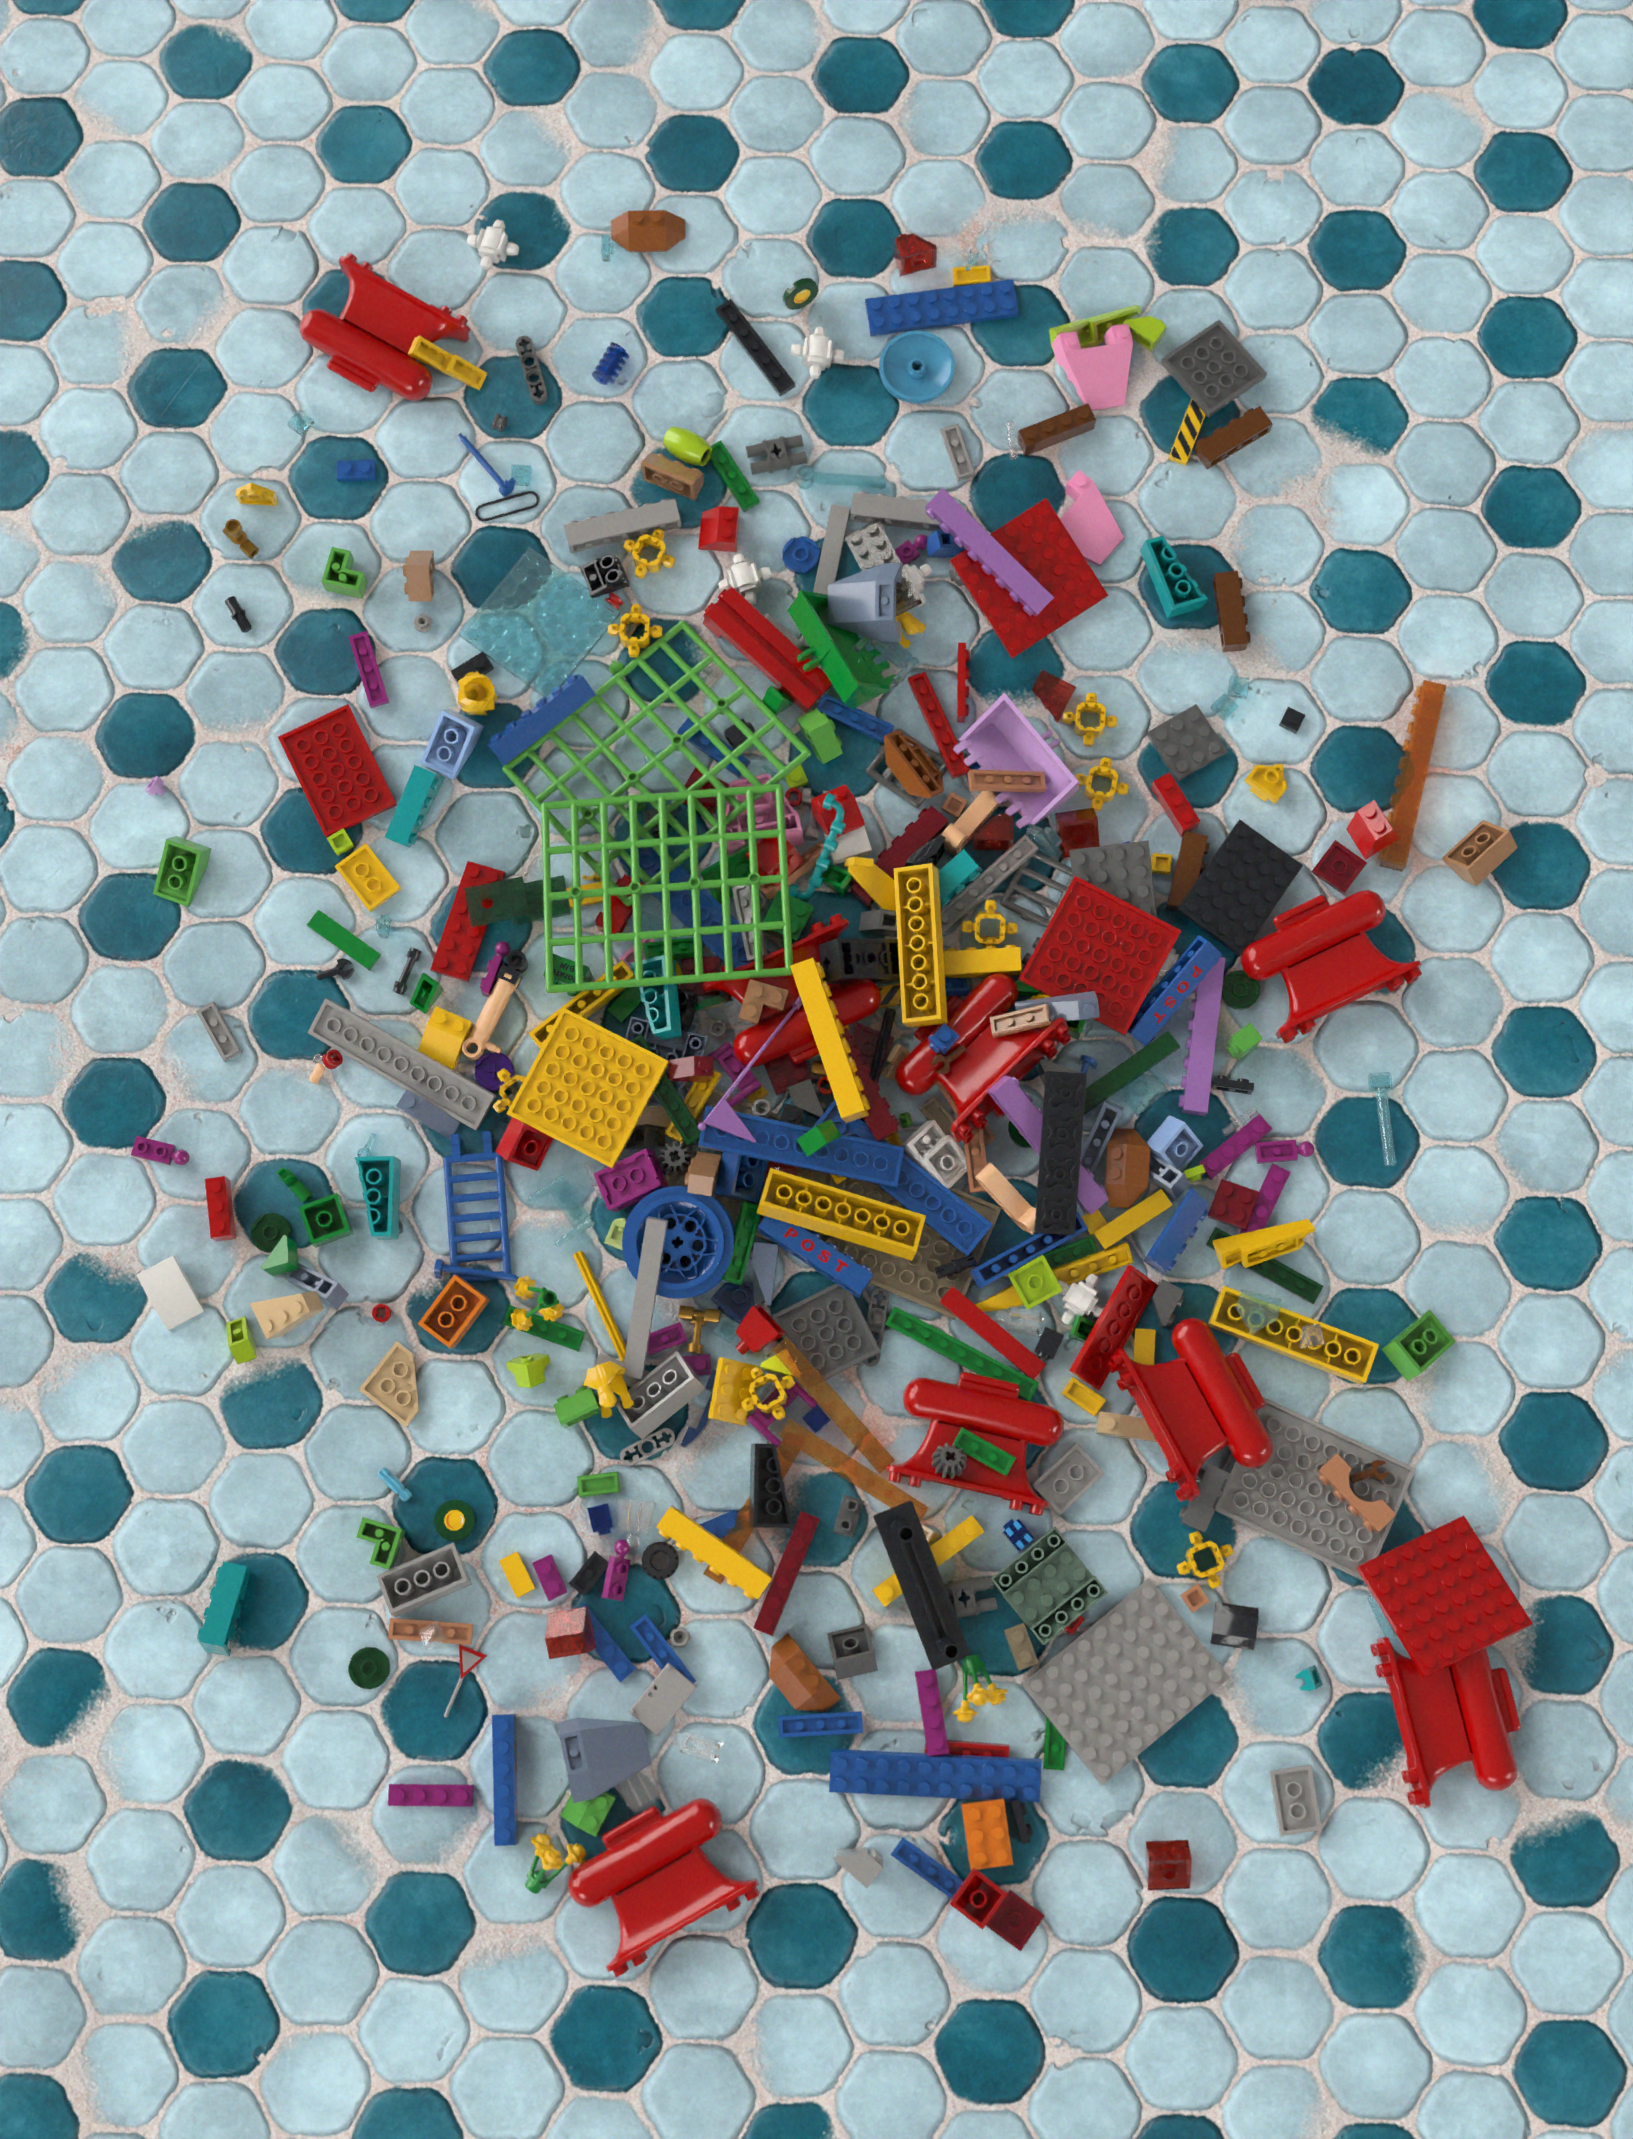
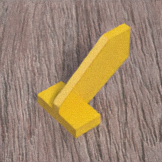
[844,857,896,911]

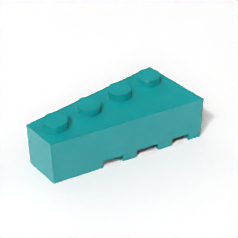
[1140,536,1208,618]
[385,765,445,848]
[939,849,984,908]
[629,955,682,1040]
[355,1156,401,1240]
[197,1561,250,1657]

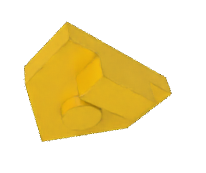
[236,483,278,506]
[1244,764,1288,804]

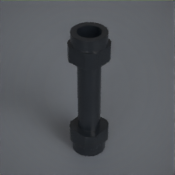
[392,947,421,995]

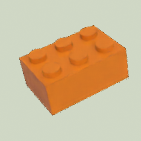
[418,1274,491,1349]
[961,1798,1013,1870]

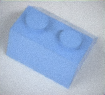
[1147,1115,1204,1172]

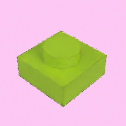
[785,765,808,789]
[327,828,354,856]
[1183,1164,1206,1183]

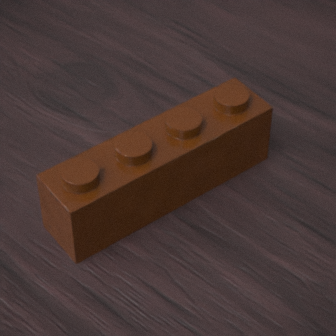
[1017,403,1096,456]
[1194,406,1272,470]
[1212,571,1250,652]
[1165,831,1210,912]

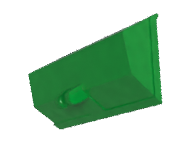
[788,590,898,709]

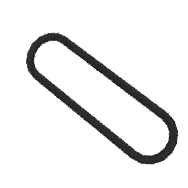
[475,491,539,522]

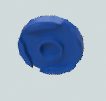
[782,536,820,574]

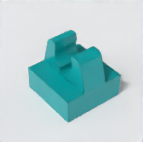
[1295,1665,1323,1691]

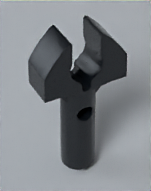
[316,958,355,980]

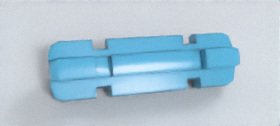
[378,1468,412,1502]

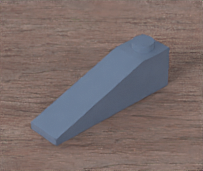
[1015,991,1100,1021]
[1081,1100,1124,1174]

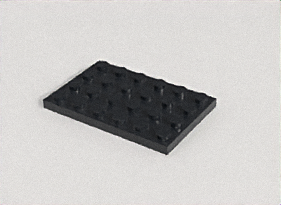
[1176,819,1303,957]

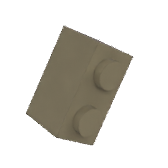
[1003,1623,1039,1670]

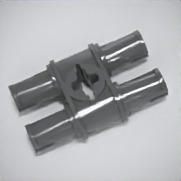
[746,434,808,475]
[945,1576,997,1620]

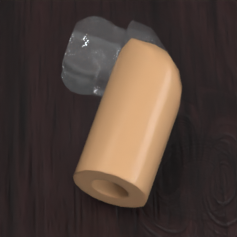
[309,1054,326,1084]

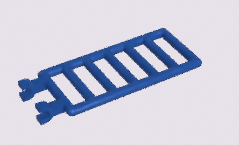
[443,1131,512,1282]

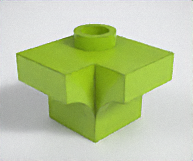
[506,1353,550,1388]

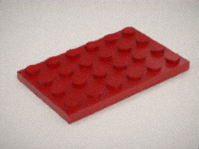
[278,704,397,839]

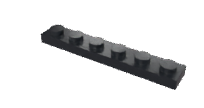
[715,299,795,397]

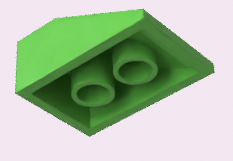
[153,836,212,907]
[1381,1310,1456,1382]

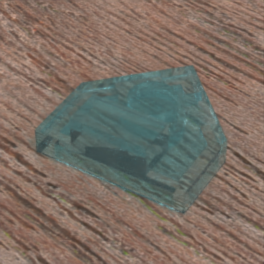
[1026,824,1062,858]
[1125,1074,1169,1116]
[1236,1289,1282,1334]

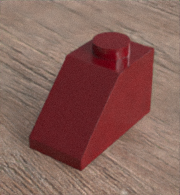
[669,1056,714,1083]

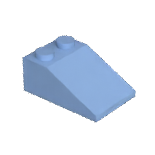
[420,709,484,780]

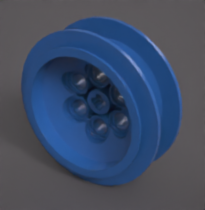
[622,1186,735,1299]

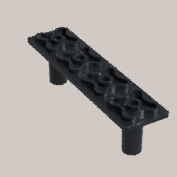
[1034,1071,1087,1235]
[873,1500,971,1671]

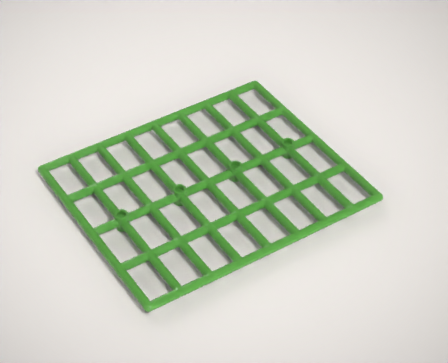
[502,620,811,907]
[541,784,793,993]

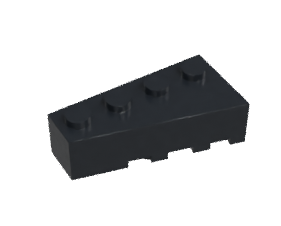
[749,1443,794,1528]

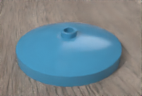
[879,331,955,404]

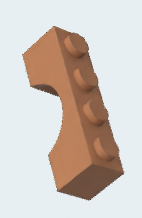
[1317,1453,1397,1533]

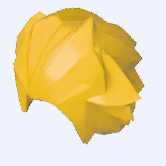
[458,671,498,716]

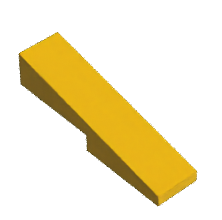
[407,336,487,390]
[1094,1189,1173,1250]

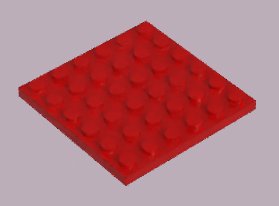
[949,498,1109,659]
[1019,876,1181,1036]
[1357,1516,1533,1679]

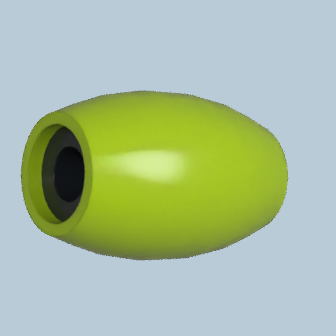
[663,426,712,466]

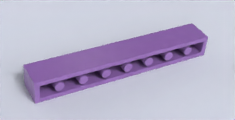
[925,488,1054,617]
[1179,958,1225,1116]
[987,1076,1108,1215]

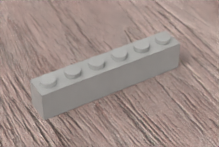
[851,491,967,531]
[564,499,681,553]

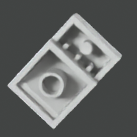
[823,826,872,865]
[900,1120,967,1189]
[137,1256,205,1331]

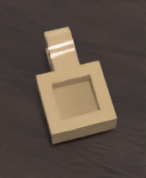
[880,1044,910,1081]

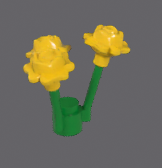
[511,1275,564,1331]
[953,1655,1008,1723]
[525,1833,587,1894]

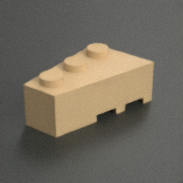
[250,1291,324,1339]

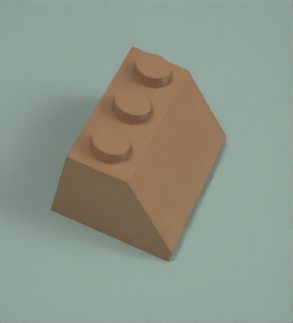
[641,453,704,501]
[1442,820,1518,886]

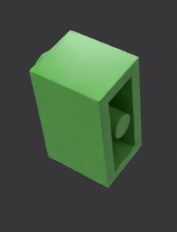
[1226,1023,1263,1061]

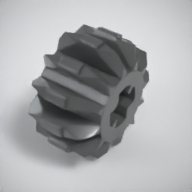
[658,1141,693,1175]
[932,1442,967,1479]

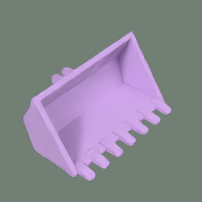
[953,693,1079,829]

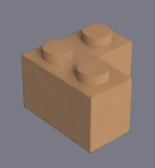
[403,551,435,601]
[738,979,789,1025]

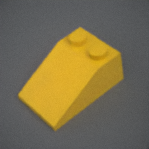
[418,1006,474,1070]

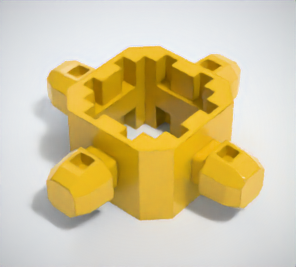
[623,528,676,579]
[608,604,663,658]
[1062,693,1118,747]
[1075,757,1129,811]
[962,899,1018,949]
[492,1068,525,1113]
[741,1366,795,1421]
[1176,1531,1234,1589]

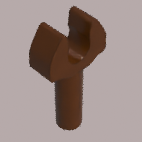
[930,1045,967,1074]
[1350,1460,1390,1483]

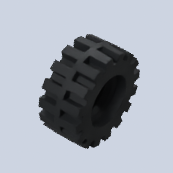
[641,1542,679,1580]

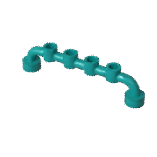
[789,793,846,899]

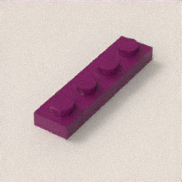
[348,631,389,708]
[1198,1114,1272,1180]
[1239,1163,1291,1234]
[915,1669,949,1757]
[388,1784,474,1807]

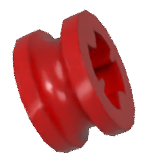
[604,593,623,611]
[785,788,802,807]
[322,1049,343,1070]
[817,1076,832,1095]
[372,1304,391,1322]

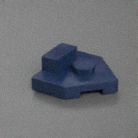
[711,1282,755,1324]

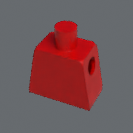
[735,1305,786,1355]

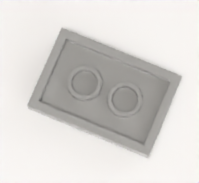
[1031,1443,1105,1516]
[1269,1765,1322,1836]

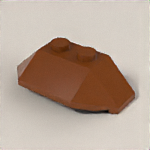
[611,210,685,252]
[884,730,944,798]
[1105,1128,1151,1208]
[769,1633,841,1712]

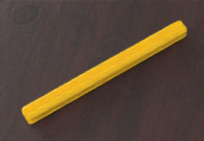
[573,1251,626,1362]

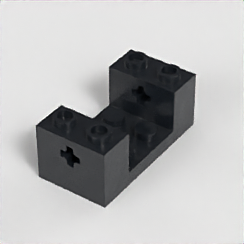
[818,938,900,984]

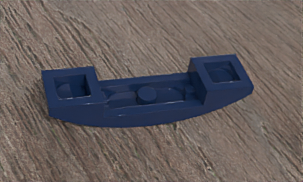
[681,1369,716,1448]

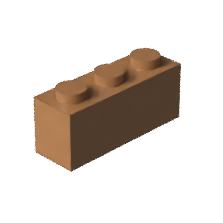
[685,1151,721,1196]

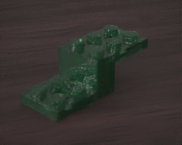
[464,875,572,928]

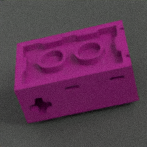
[594,1148,669,1212]

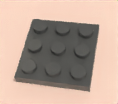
[1146,704,1228,782]

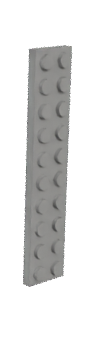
[308,998,496,1130]

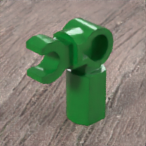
[276,1167,314,1204]

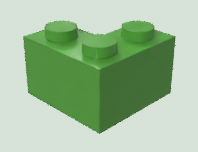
[321,547,367,599]
[796,708,843,764]
[356,1517,406,1570]

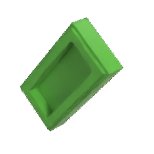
[577,1472,620,1497]

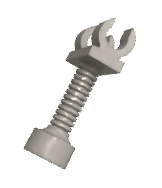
[802,788,828,841]

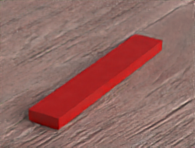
[907,671,970,779]
[939,1286,1046,1380]

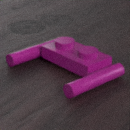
[706,1041,762,1108]
[747,1382,818,1448]

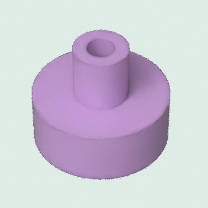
[145,776,166,796]

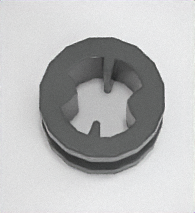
[492,413,508,433]

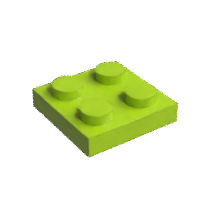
[1007,1255,1063,1310]

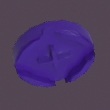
[475,1052,515,1092]

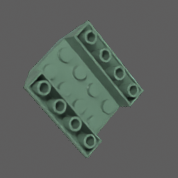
[991,1527,1108,1646]

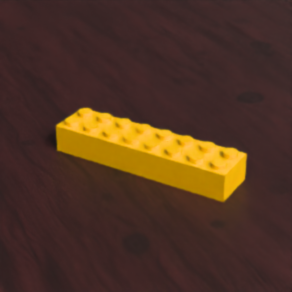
[894,863,948,1028]
[790,958,870,1123]
[756,1168,926,1261]
[1208,1286,1379,1385]

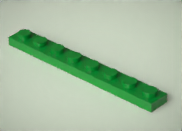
[885,1306,1039,1401]

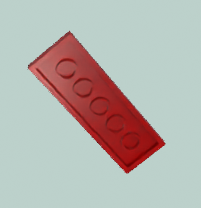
[430,861,506,983]
[1069,1265,1158,1391]

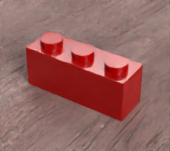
[1151,772,1200,837]
[595,874,644,934]
[205,1176,236,1242]

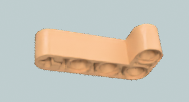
[942,791,1001,855]
[975,1163,1036,1235]

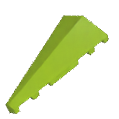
[1049,305,1141,368]

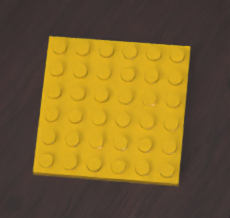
[506,1008,669,1169]

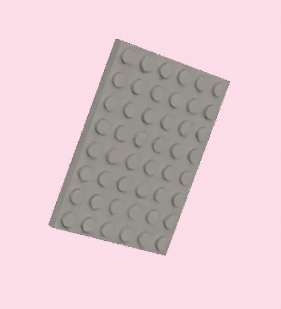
[1215,1398,1416,1581]
[1021,1578,1230,1785]

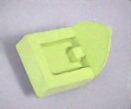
[604,1218,627,1250]

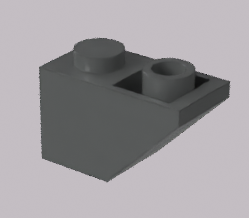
[859,910,897,937]
[788,1079,826,1120]
[1151,1279,1185,1328]

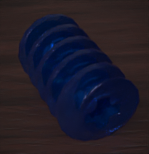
[592,342,630,385]

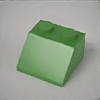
[553,1386,601,1428]
[560,1791,617,1837]

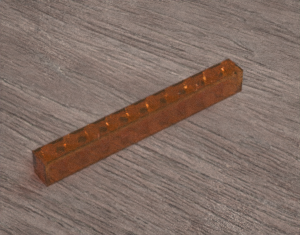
[1377,680,1447,872]

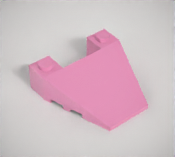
[1052,324,1133,411]
[1060,470,1124,566]
[725,774,804,856]

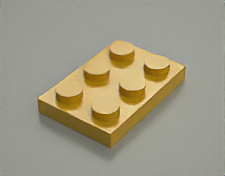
[335,843,402,913]
[708,1357,757,1426]

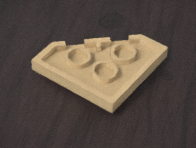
[358,1341,420,1427]

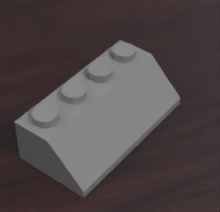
[615,1351,706,1439]
[376,1543,472,1618]
[834,1847,884,1888]

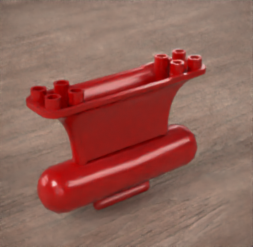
[300,253,471,402]
[1241,890,1422,1044]
[702,913,881,1068]
[895,973,1071,1144]
[1107,1318,1273,1502]
[886,1372,1064,1516]
[1370,1637,1521,1809]
[568,1798,760,1978]

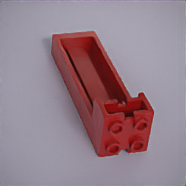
[703,586,832,713]

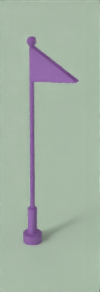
[698,995,803,1143]

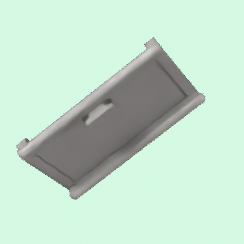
[629,1663,698,1736]

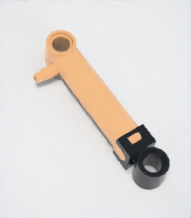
[462,950,528,1061]

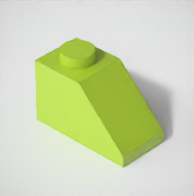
[1123,316,1167,351]
[226,1316,257,1365]

